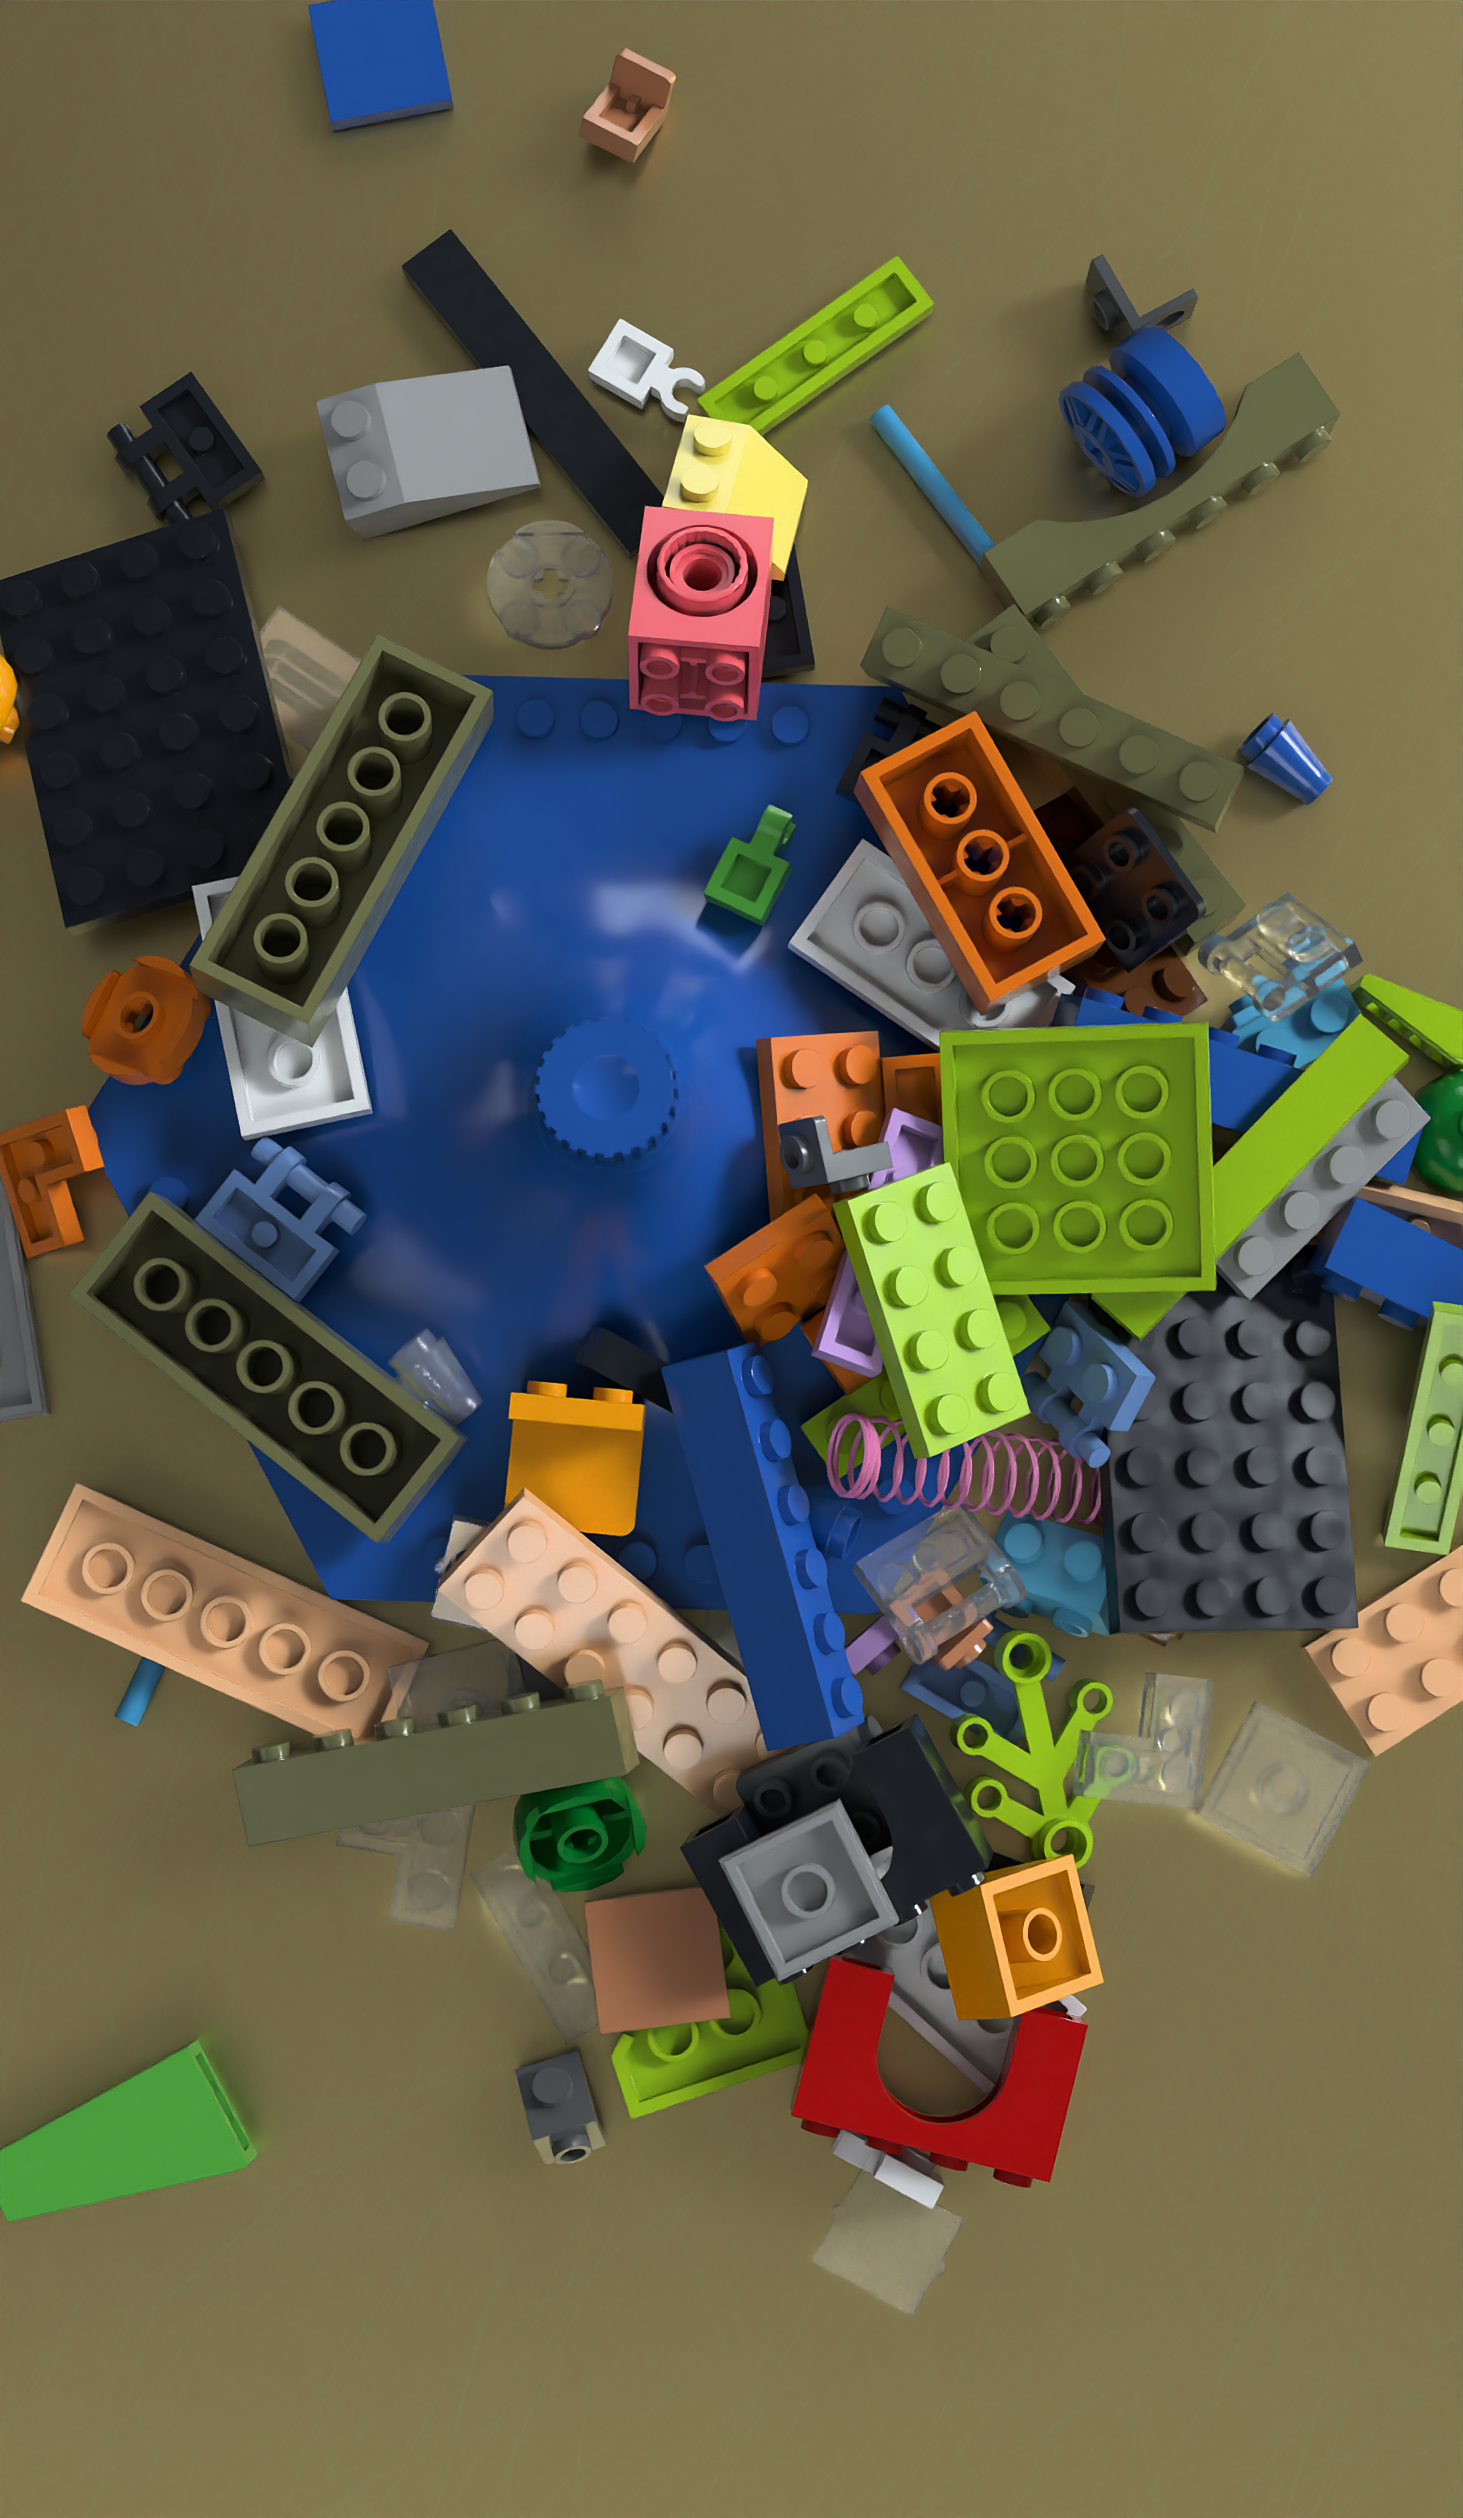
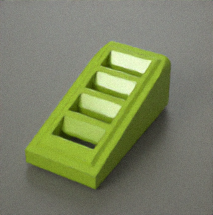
[1350,973,1463,1072]

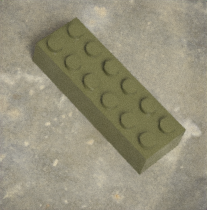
[189,634,494,1048]
[68,1191,470,1543]

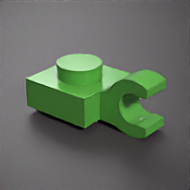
[703,804,797,926]

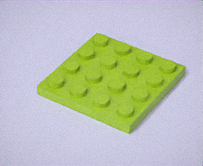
[939,1021,1217,1295]

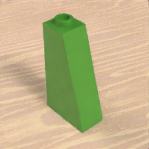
[0,2039,258,2222]

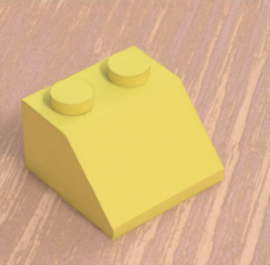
[662,414,808,581]

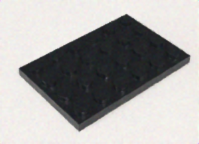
[0,508,294,936]
[1088,1245,1359,1635]

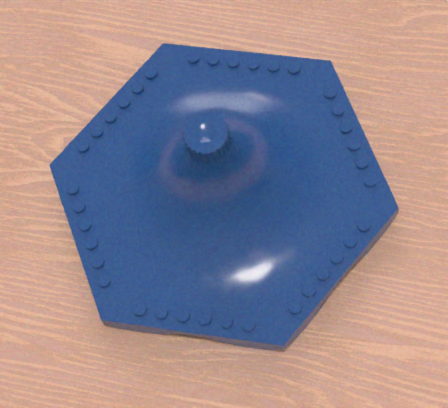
[87,675,1072,1614]

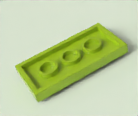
[832,1161,1031,1459]

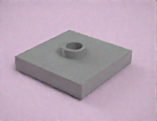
[719,1798,900,1982]

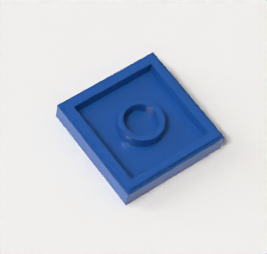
[308,0,454,131]

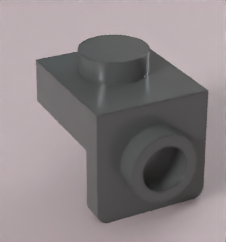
[778,1115,893,1195]
[515,2050,606,2164]

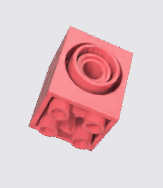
[628,506,774,722]

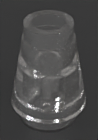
[387,1327,483,1426]

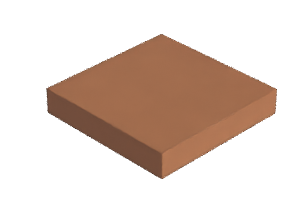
[584,1886,730,2035]

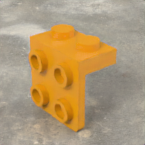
[504,1381,647,1536]

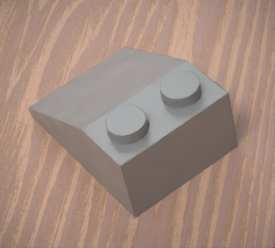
[315,365,541,540]

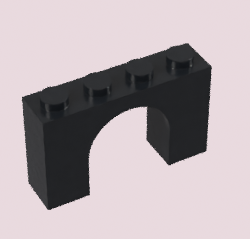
[679,1714,994,1987]

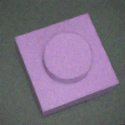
[844,1612,904,1676]

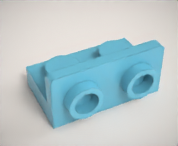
[1220,956,1364,1069]

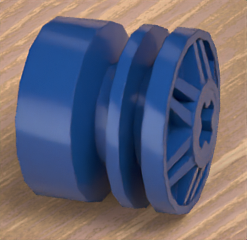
[1058,324,1227,497]

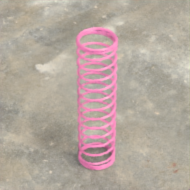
[826,1413,1103,1528]

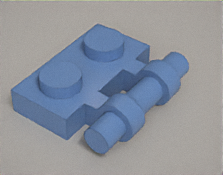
[194,1136,367,1302]
[1021,1301,1156,1468]
[899,1600,1066,1746]

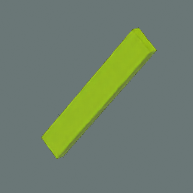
[1091,1013,1410,1342]

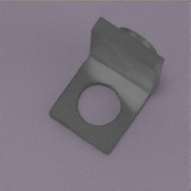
[1086,254,1199,342]

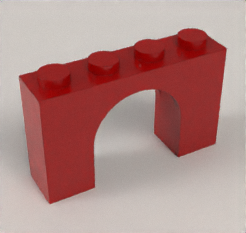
[790,1954,1088,2188]

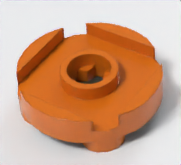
[81,955,211,1085]

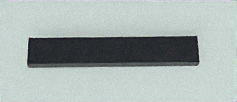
[402,229,664,559]

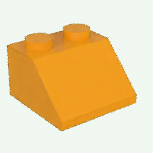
[929,1854,1104,2021]

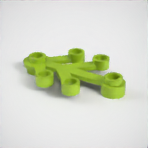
[950,1629,1127,1870]

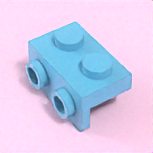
[979,1510,1110,1637]

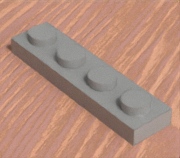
[1216,1076,1431,1300]

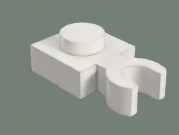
[588,319,705,422]
[832,2129,944,2209]

